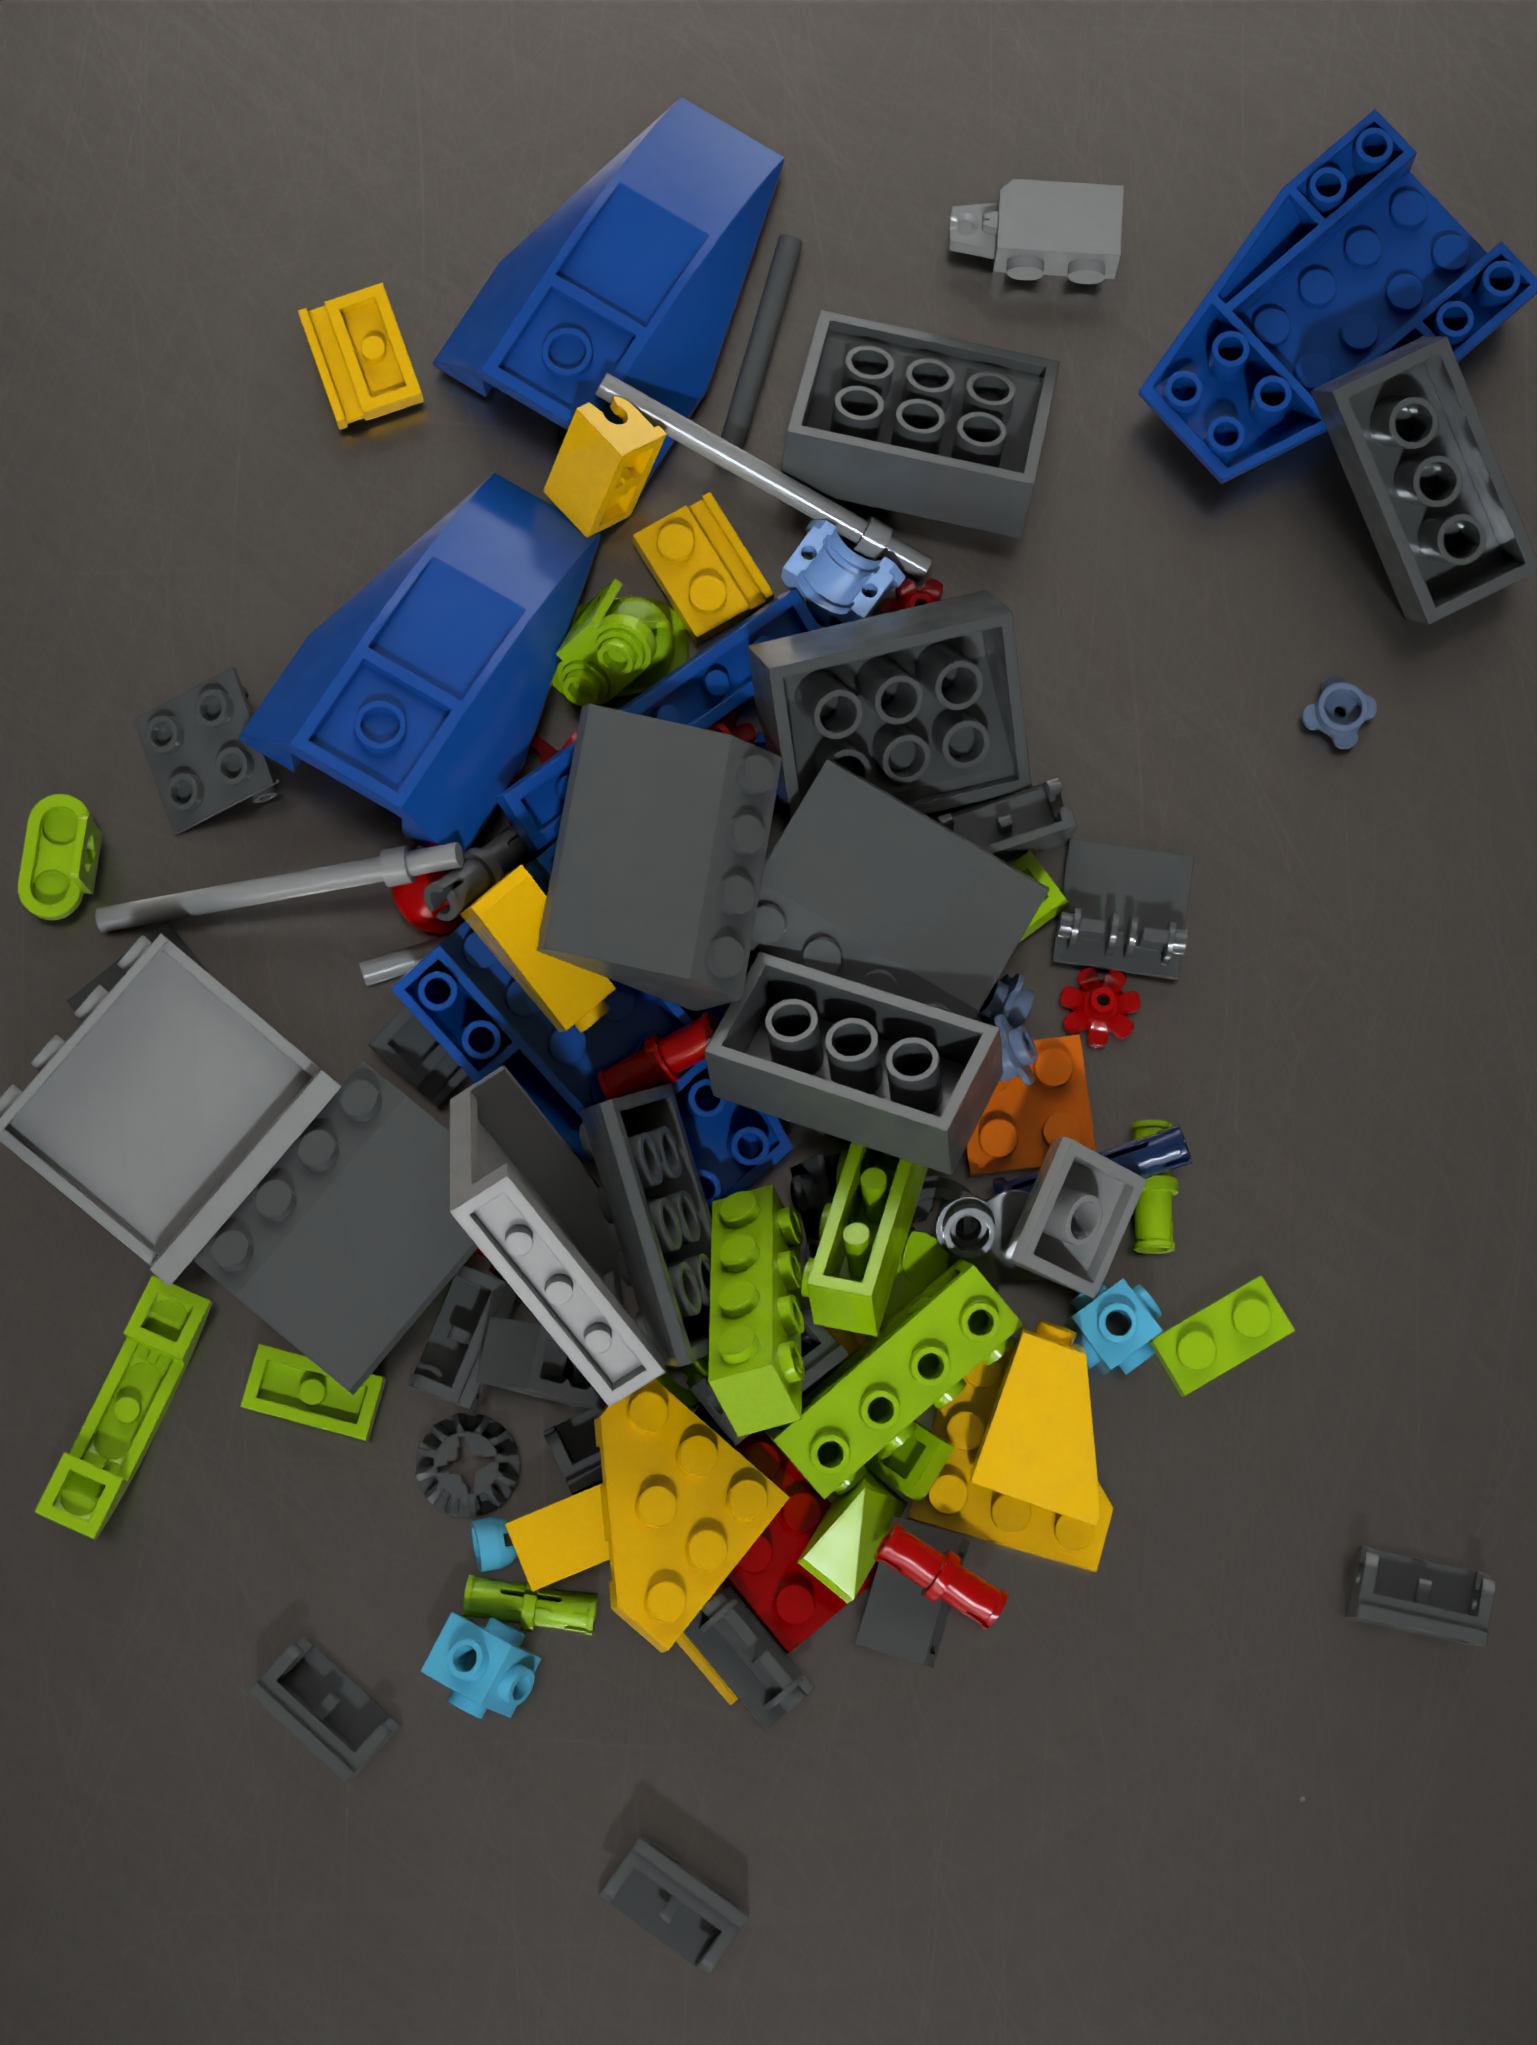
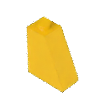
[460,864,616,1033]
[970,1320,1101,1527]

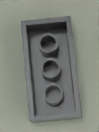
[1311,336,1537,624]
[704,952,1003,1175]

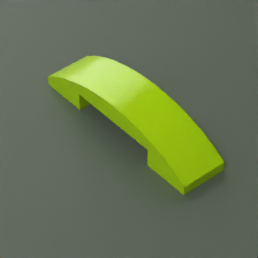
[35,1275,212,1540]

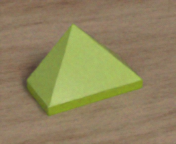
[797,1469,908,1603]

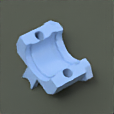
[781,519,906,627]

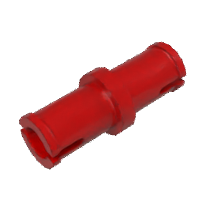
[597,1011,720,1100]
[873,1522,1009,1630]

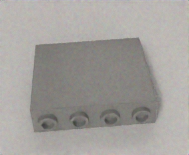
[0,933,341,1286]
[450,1065,665,1407]

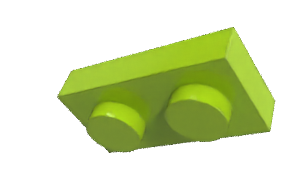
[1149,1275,1295,1397]
[240,1344,386,1442]

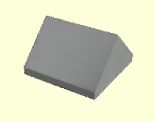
[1002,1136,1147,1299]

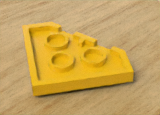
[907,1345,1114,1572]
[594,1379,790,1653]

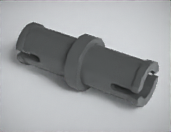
[423,826,535,921]

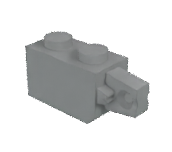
[948,179,1124,284]

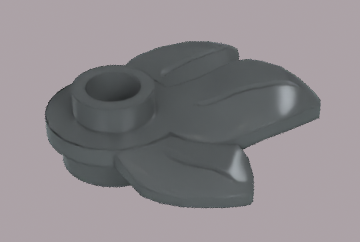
[935,1189,1046,1293]

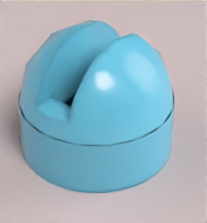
[471,1517,518,1573]

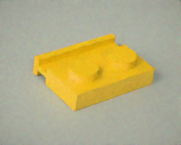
[298,282,424,430]
[633,492,774,645]

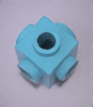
[1065,1278,1163,1375]
[420,1612,542,1719]

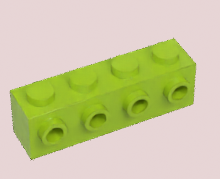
[801,1142,928,1337]
[708,1184,805,1437]
[764,1258,1024,1499]

